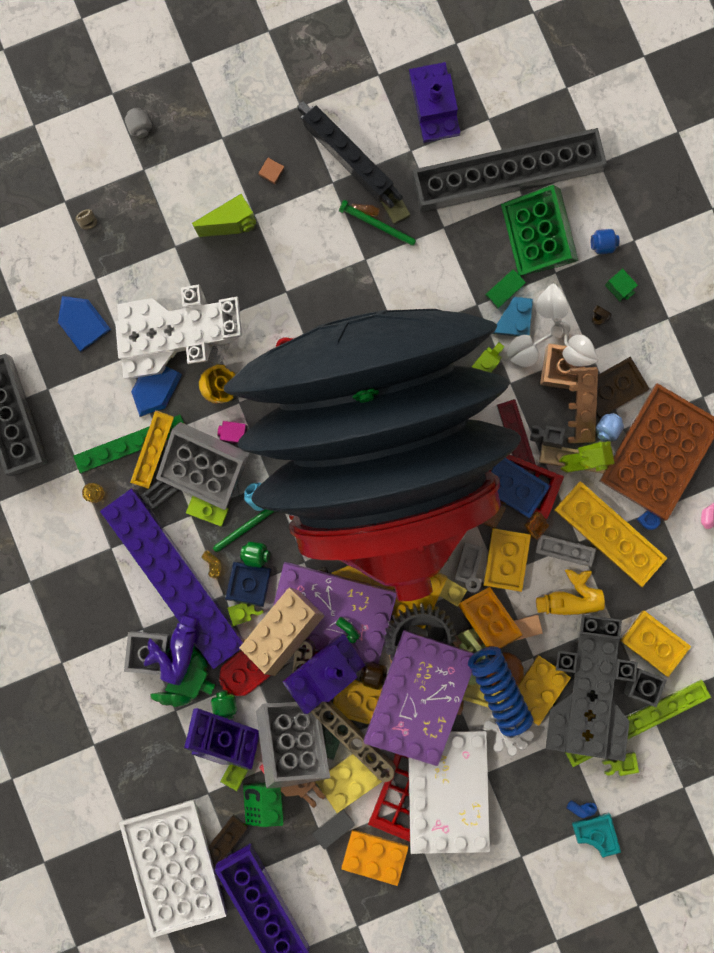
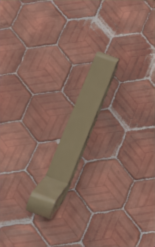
[292,639,396,782]

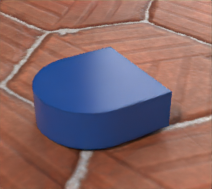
[636,510,661,530]

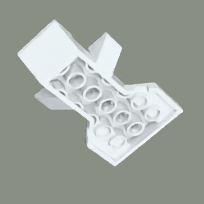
[115,284,242,379]

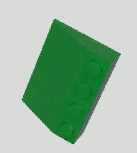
[501,185,579,276]

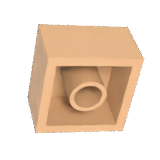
[540,344,585,389]

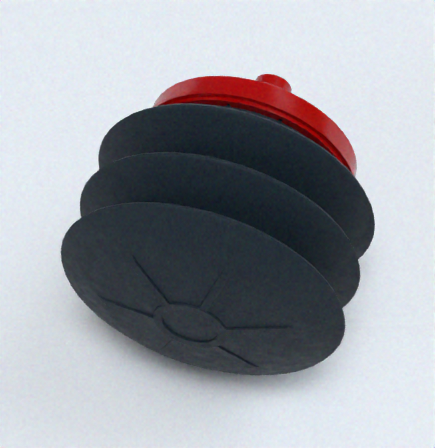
[224,309,521,601]

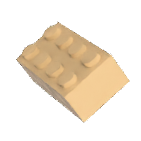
[239,587,325,676]

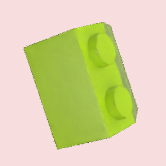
[192,194,256,237]

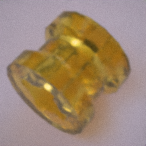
[82,483,104,503]

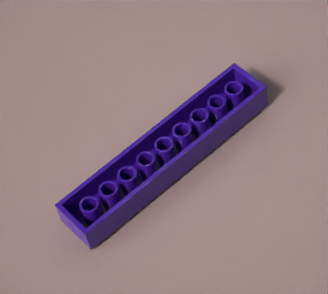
[100,488,244,669]

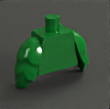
[150,645,216,707]

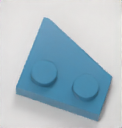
[492,297,533,336]

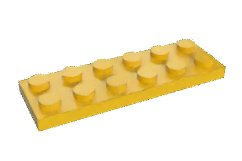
[554,481,667,587]

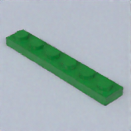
[73,415,185,474]

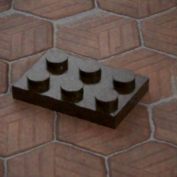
[596,356,650,418]

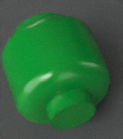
[240,542,270,568]
[211,691,238,719]

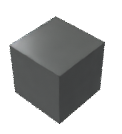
[622,668,667,707]

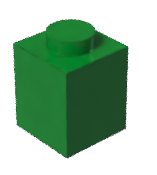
[605,268,638,302]

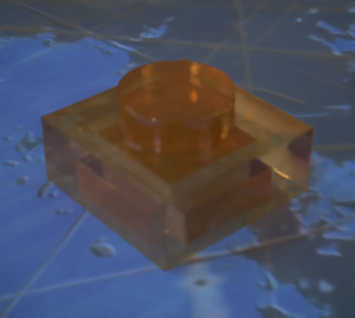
[524,512,549,540]

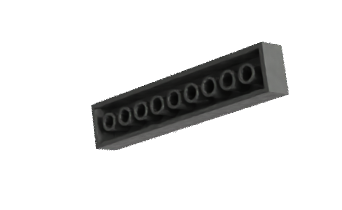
[412,128,607,213]

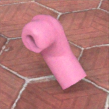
[701,503,714,529]

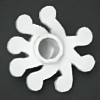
[484,712,534,757]

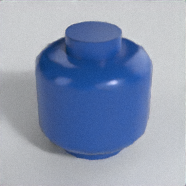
[590,229,620,254]

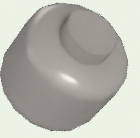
[125,108,152,138]

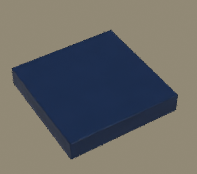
[225,562,271,607]

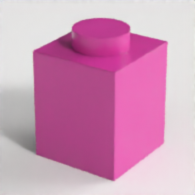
[218,421,247,444]

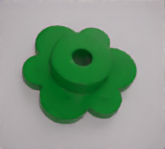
[353,389,379,403]

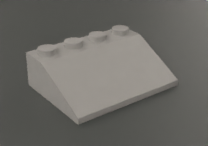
[156,422,250,510]
[256,702,330,789]

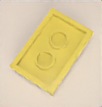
[315,753,382,813]

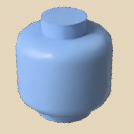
[596,413,624,442]

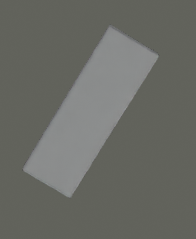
[535,534,596,567]

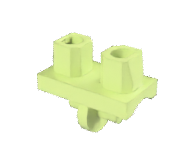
[457,628,488,662]

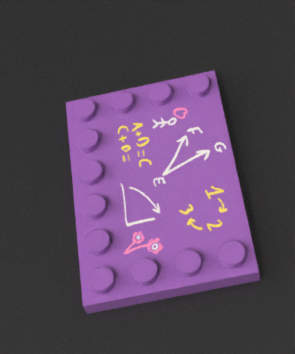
[273,562,396,664]
[363,630,477,766]

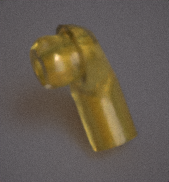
[201,550,221,579]

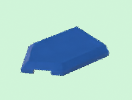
[58,296,111,352]
[131,366,182,417]

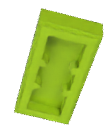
[186,495,229,527]
[220,755,256,791]

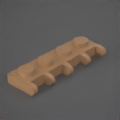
[568,367,598,443]

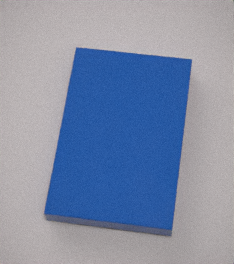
[490,458,550,518]

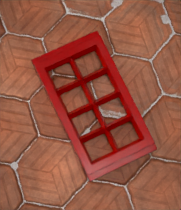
[489,455,564,519]
[368,753,410,842]

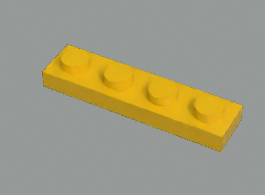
[130,410,174,489]

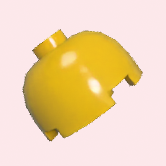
[199,364,235,403]

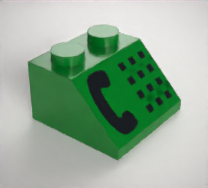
[243,782,285,827]

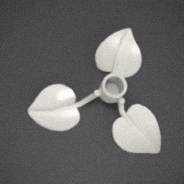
[508,283,599,367]

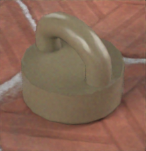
[75,209,97,230]

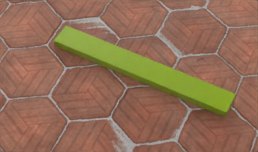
[565,679,711,767]

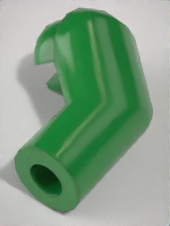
[336,617,360,644]

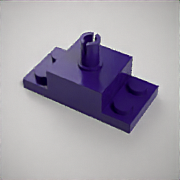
[409,62,460,143]
[283,634,365,714]
[184,708,259,770]

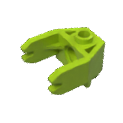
[559,441,615,473]

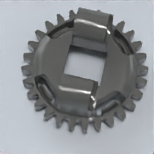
[384,603,457,661]

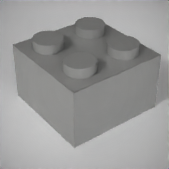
[124,631,171,675]

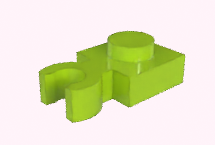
[228,603,264,626]
[602,752,639,776]

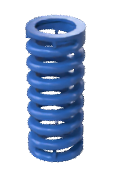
[468,646,534,736]

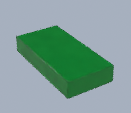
[485,269,526,309]

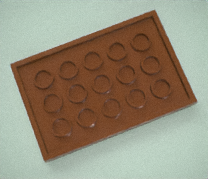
[599,383,714,521]

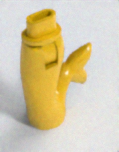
[536,569,605,615]

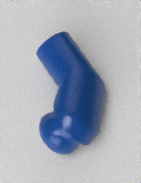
[566,800,597,818]

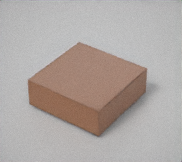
[258,158,284,184]

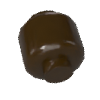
[360,662,387,690]

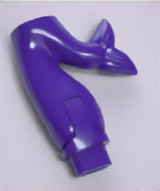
[144,615,197,685]

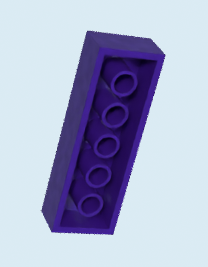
[215,843,309,953]

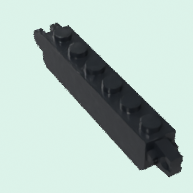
[297,101,403,209]

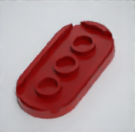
[219,650,271,696]

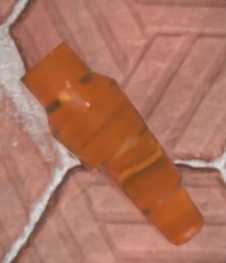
[351,203,379,216]

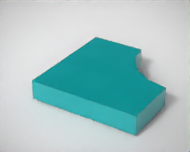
[572,813,621,858]

